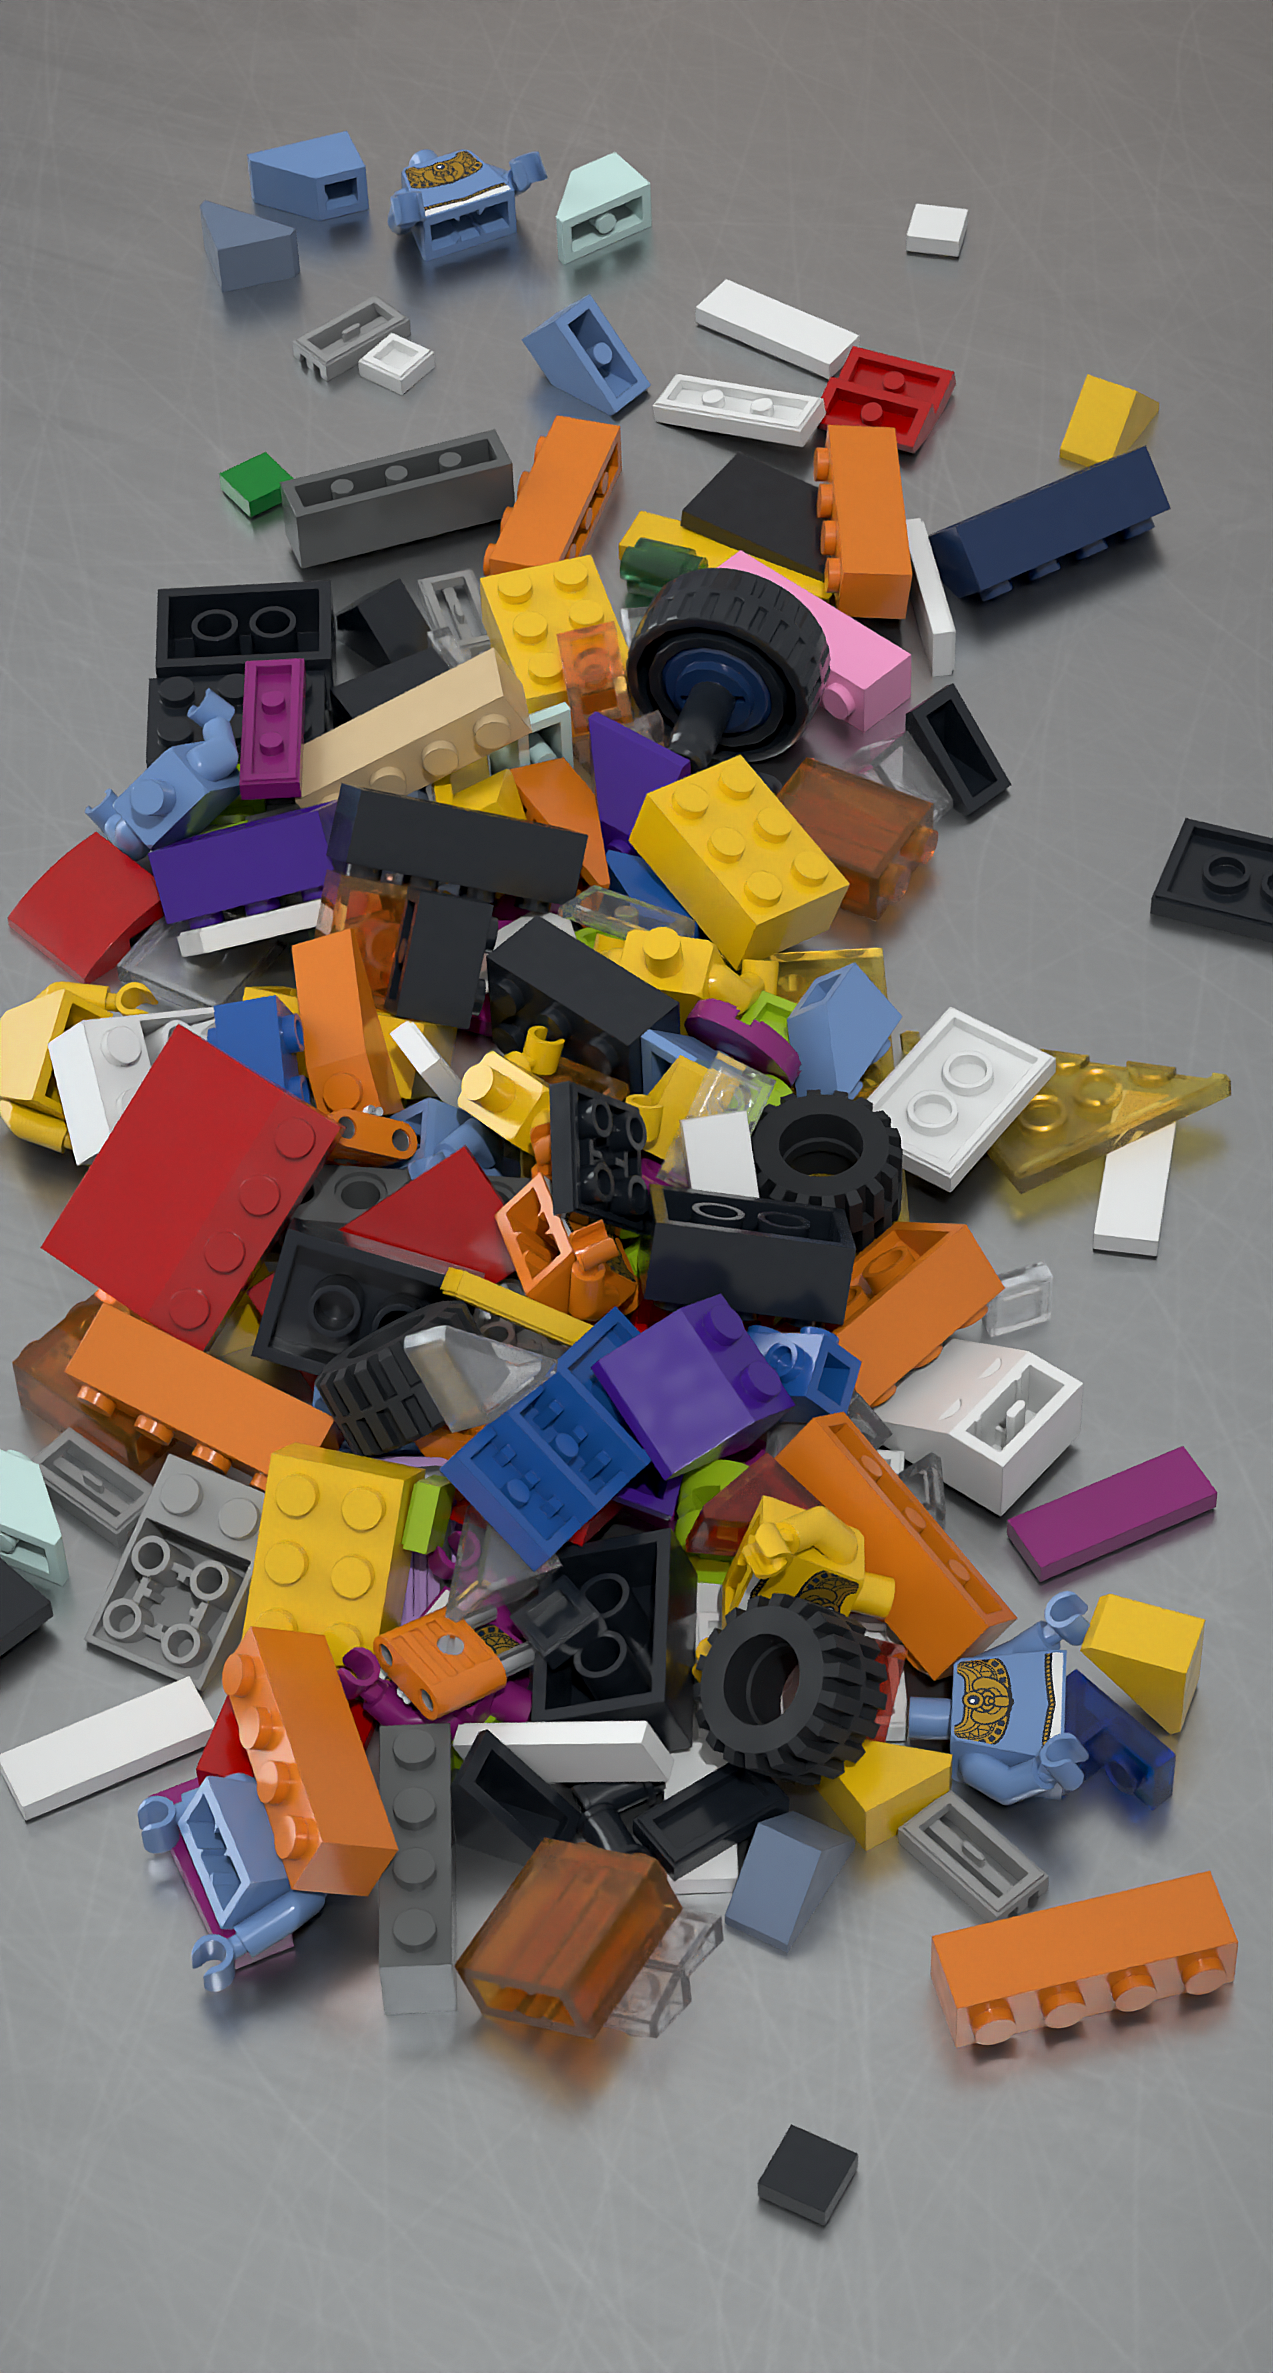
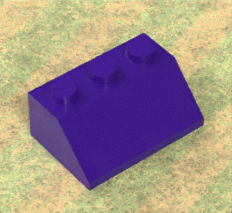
[147,799,350,930]

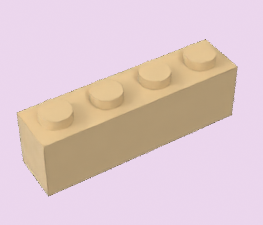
[294,647,532,808]

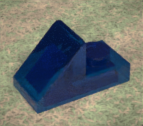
[1062,1669,1176,1811]

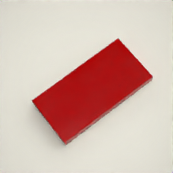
[246,1144,516,1392]

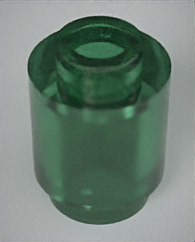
[620,537,708,598]

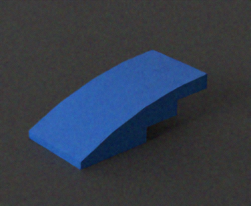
[439,1306,651,1572]

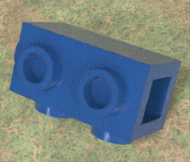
[207,995,311,1105]
[747,1325,862,1423]

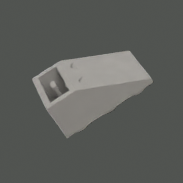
[84,1454,265,1692]

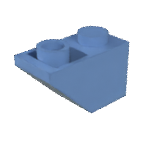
[247,131,369,221]
[787,962,903,1100]

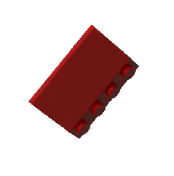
[40,1024,347,1353]

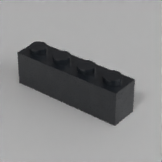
[326,783,588,914]

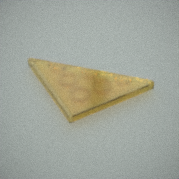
[900,1030,1232,1194]

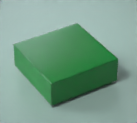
[219,452,294,518]

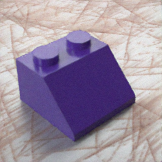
[590,1294,796,1481]

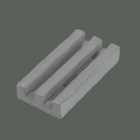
[292,295,411,382]
[417,569,491,666]
[31,1427,154,1548]
[898,1789,1049,1923]

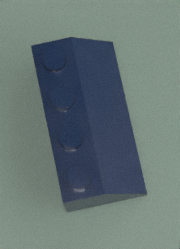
[928,445,1171,601]

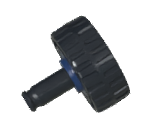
[626,568,831,775]

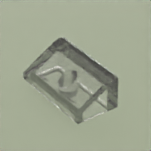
[558,885,695,940]

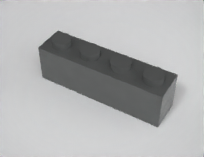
[280,429,515,569]
[379,1723,457,2015]

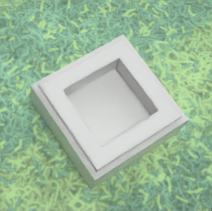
[906,203,968,257]
[358,333,435,395]

